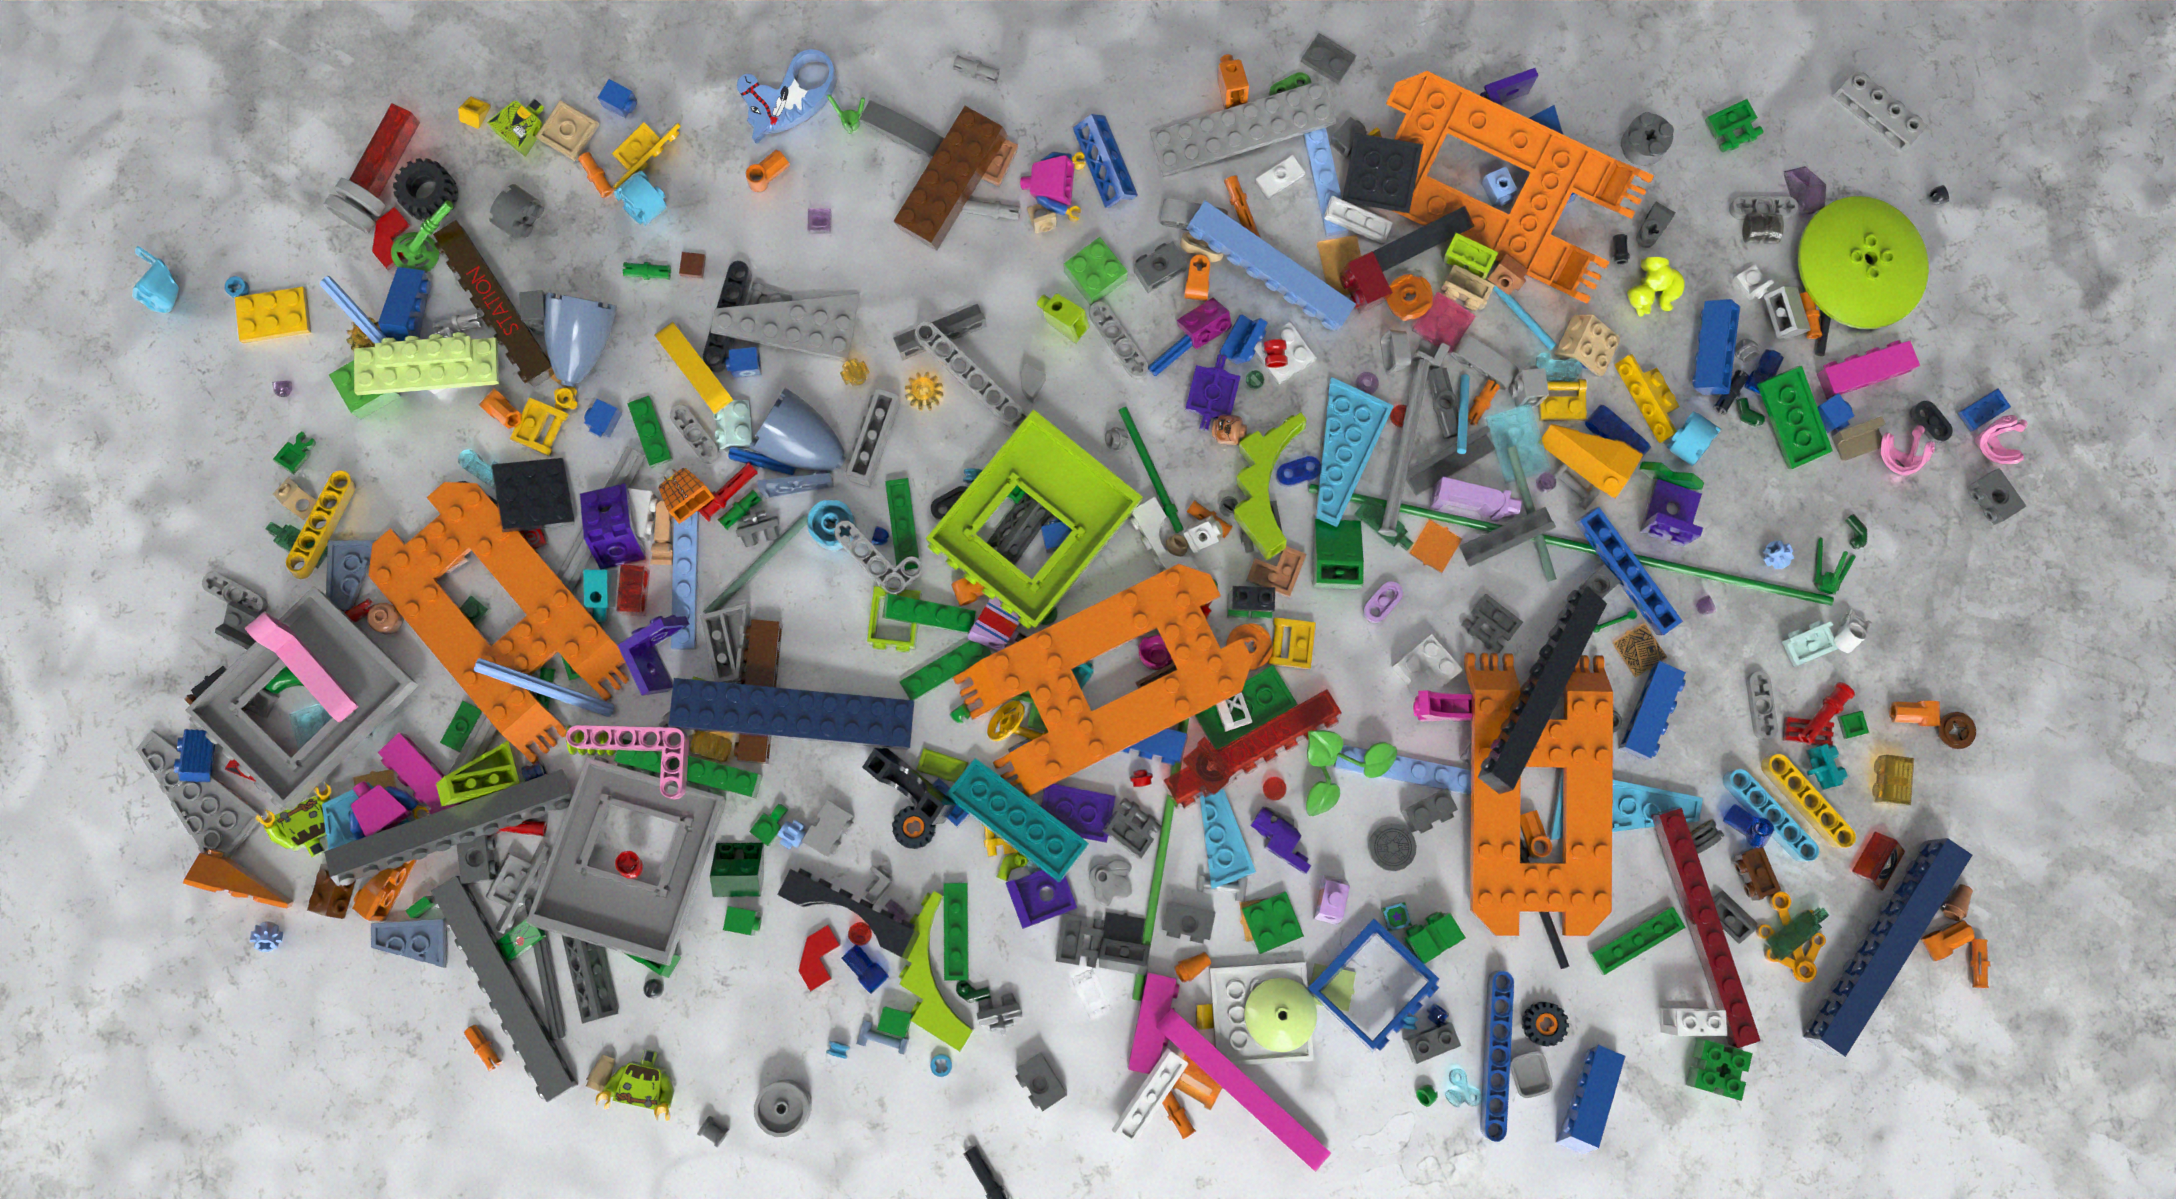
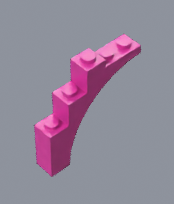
[1413,690,1472,722]

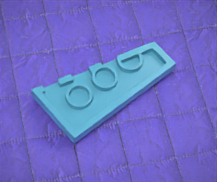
[1199,787,1256,890]

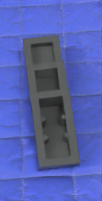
[859,100,944,159]

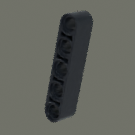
[1373,206,1475,272]
[703,261,752,372]

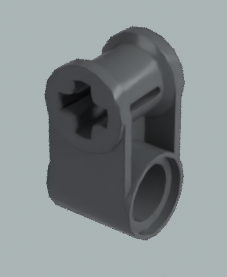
[1636,201,1676,247]

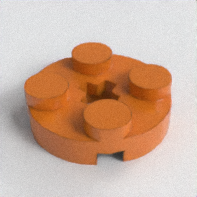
[1387,274,1433,321]
[1226,623,1273,671]

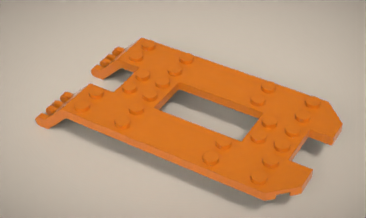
[1386,71,1654,304]
[368,482,629,765]
[953,564,1253,798]
[1464,653,1613,936]

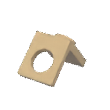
[1027,204,1057,234]
[273,477,317,520]

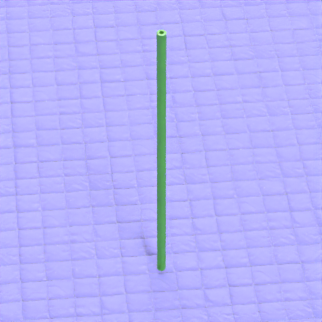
[1132,718,1189,1001]

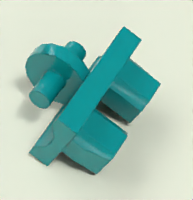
[1806,744,1848,790]

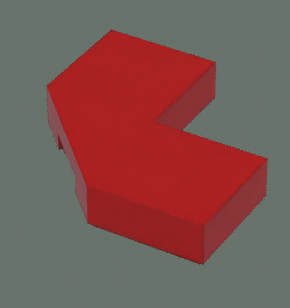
[372,207,410,271]
[798,925,841,992]

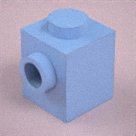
[1481,167,1518,207]

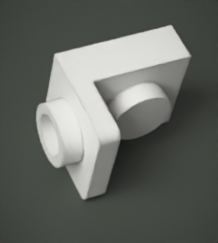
[1734,265,1774,301]

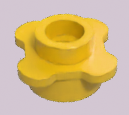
[554,387,578,410]

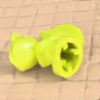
[1627,257,1685,317]

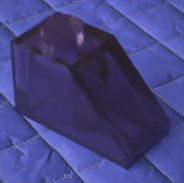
[1784,166,1826,214]

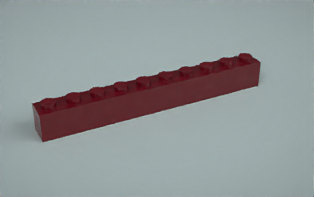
[1651,808,1761,1048]

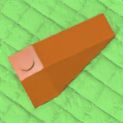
[183,849,294,909]
[352,860,417,921]

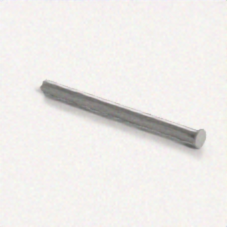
[1378,359,1430,536]

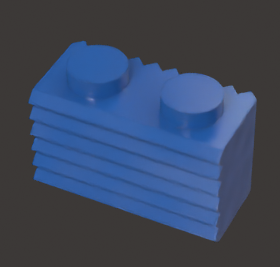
[174,729,216,782]

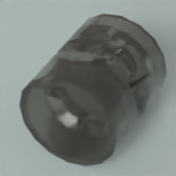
[1742,213,1784,244]

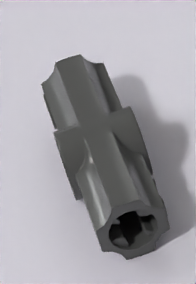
[1427,367,1459,439]

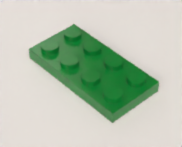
[1757,366,1833,469]
[1194,665,1298,754]

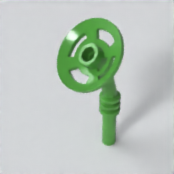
[391,201,454,273]

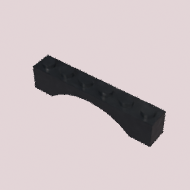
[777,868,920,959]

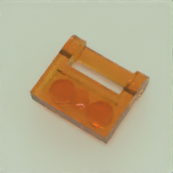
[1172,1054,1222,1111]

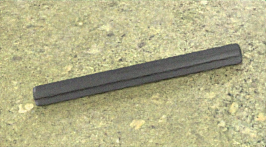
[525,897,565,1040]

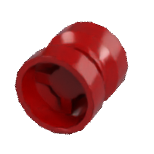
[1264,339,1288,368]
[615,851,644,879]

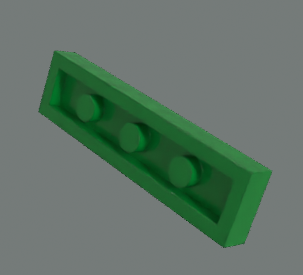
[885,478,919,572]
[882,594,976,634]
[899,640,992,701]
[944,883,969,981]
[1590,906,1686,975]

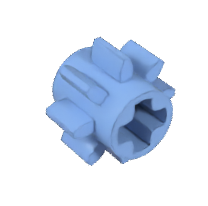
[1763,540,1794,569]
[777,820,806,849]
[250,922,283,952]

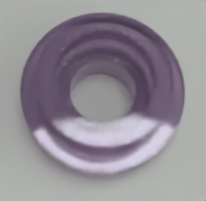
[1355,372,1379,395]

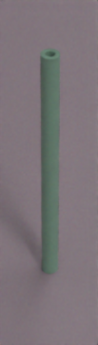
[1507,446,1557,582]
[703,514,808,614]

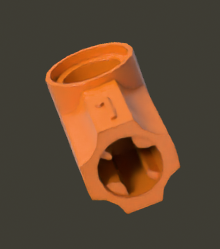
[746,149,790,192]
[478,388,522,429]
[951,578,985,606]
[1889,701,1940,726]
[1520,810,1552,859]
[1921,920,1975,961]

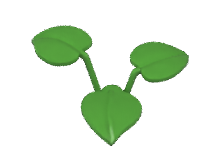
[1306,730,1397,816]

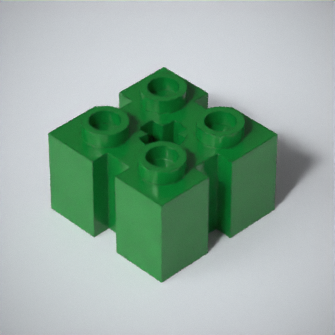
[1402,911,1466,964]
[1686,1038,1753,1101]

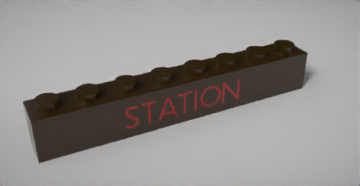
[433,220,555,388]

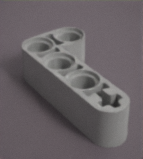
[834,521,922,595]

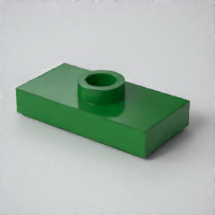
[440,701,482,753]

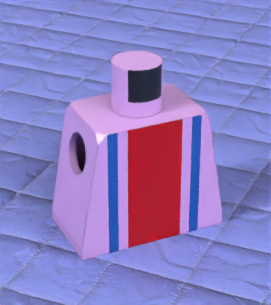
[967,597,1028,651]
[1314,875,1350,925]

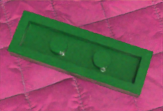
[627,395,673,468]

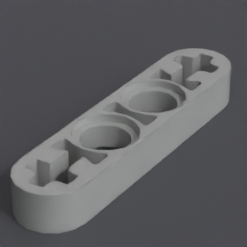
[1089,302,1148,379]

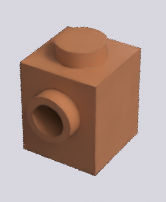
[1487,254,1528,295]

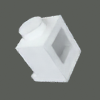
[1183,515,1223,553]

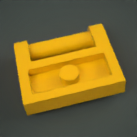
[1538,379,1587,421]
[510,397,569,456]
[1268,618,1316,670]

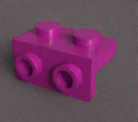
[1177,297,1232,349]

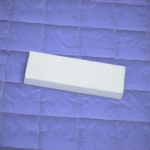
[1323,196,1393,244]

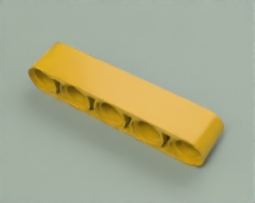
[654,321,734,414]
[285,470,356,579]
[1761,754,1856,849]

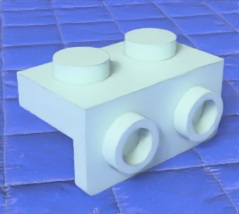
[713,400,752,449]
[1782,620,1839,667]

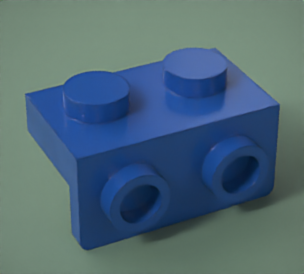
[1219,314,1268,365]

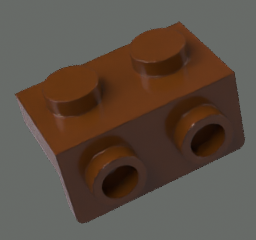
[1734,845,1781,901]
[307,864,356,919]

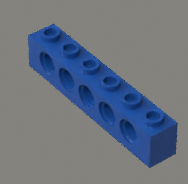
[1574,507,1683,635]

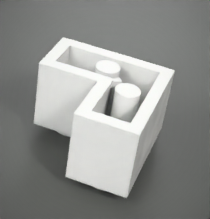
[1392,634,1463,688]

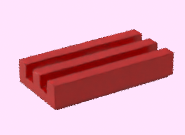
[1783,717,1834,746]

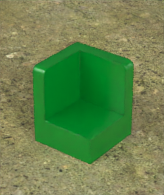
[877,1006,913,1038]

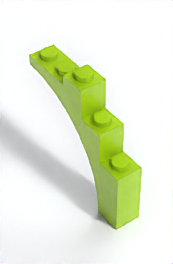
[1234,412,1306,560]
[899,891,974,1052]

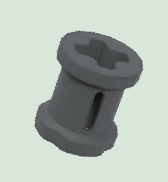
[697,1116,730,1148]

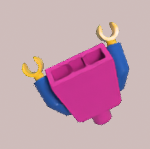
[1020,152,1085,222]
[350,781,429,840]

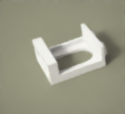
[1660,1008,1727,1036]

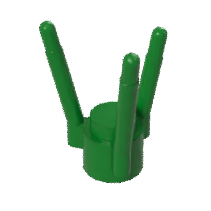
[1814,537,1856,595]

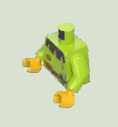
[256,782,331,858]
[596,1049,674,1121]

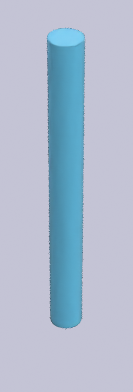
[1490,282,1557,351]
[1457,374,1470,454]

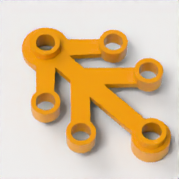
[1756,892,1826,983]

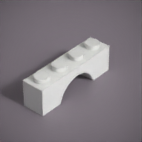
[1129,497,1199,571]

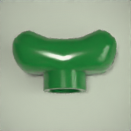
[266,666,304,694]

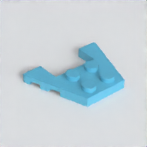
[322,782,411,850]

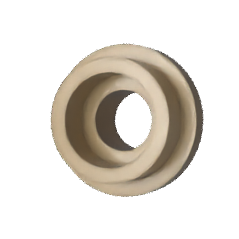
[1166,534,1188,557]

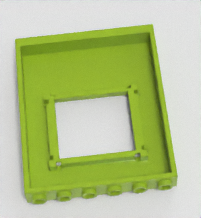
[926,409,1143,630]

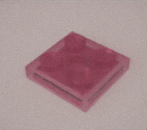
[1412,292,1476,355]

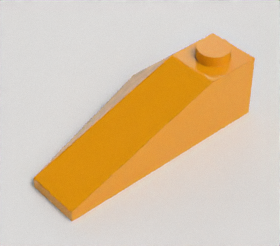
[1538,424,1643,499]

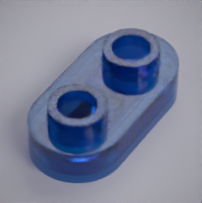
[1276,456,1321,488]

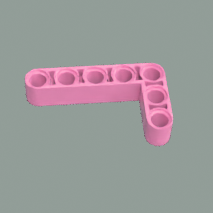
[245,611,359,723]
[566,725,689,800]

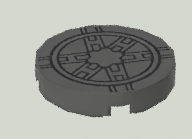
[1368,824,1417,871]

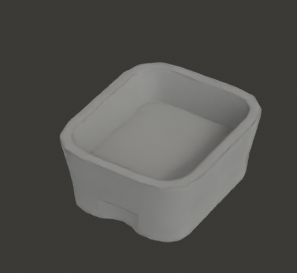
[1380,329,1411,374]
[1510,1051,1553,1098]

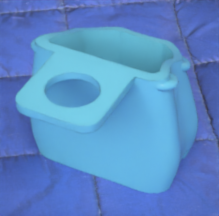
[132,246,179,313]

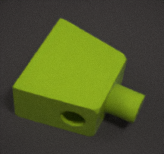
[1037,293,1090,344]

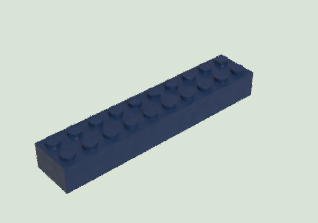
[668,678,914,750]
[1803,838,1973,1057]

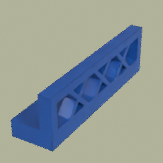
[1073,114,1138,208]

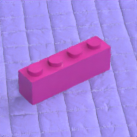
[1817,340,1920,399]
[378,732,468,814]
[1128,972,1180,1074]

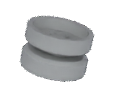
[323,177,386,234]
[754,1079,812,1137]

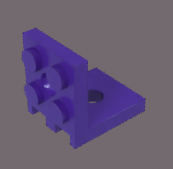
[1480,68,1539,106]
[1640,479,1703,547]
[580,483,646,570]
[617,615,690,696]
[1005,870,1077,929]

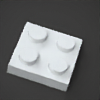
[1254,322,1316,386]

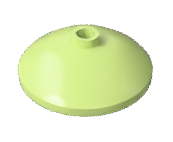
[1244,978,1317,1052]

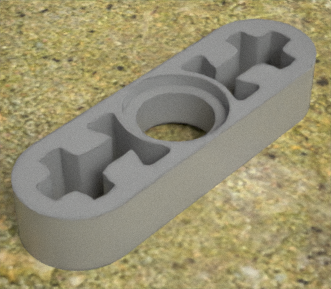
[1729,196,1798,220]
[670,405,719,464]
[202,572,268,614]
[1746,671,1778,740]

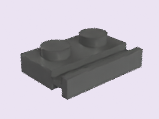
[1301,33,1357,85]

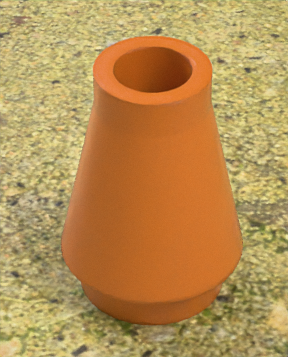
[1174,952,1211,983]

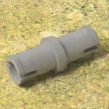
[953,55,1000,84]

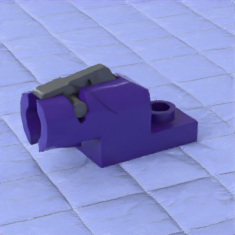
[1250,807,1312,874]

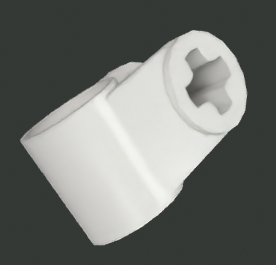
[1834,609,1872,653]

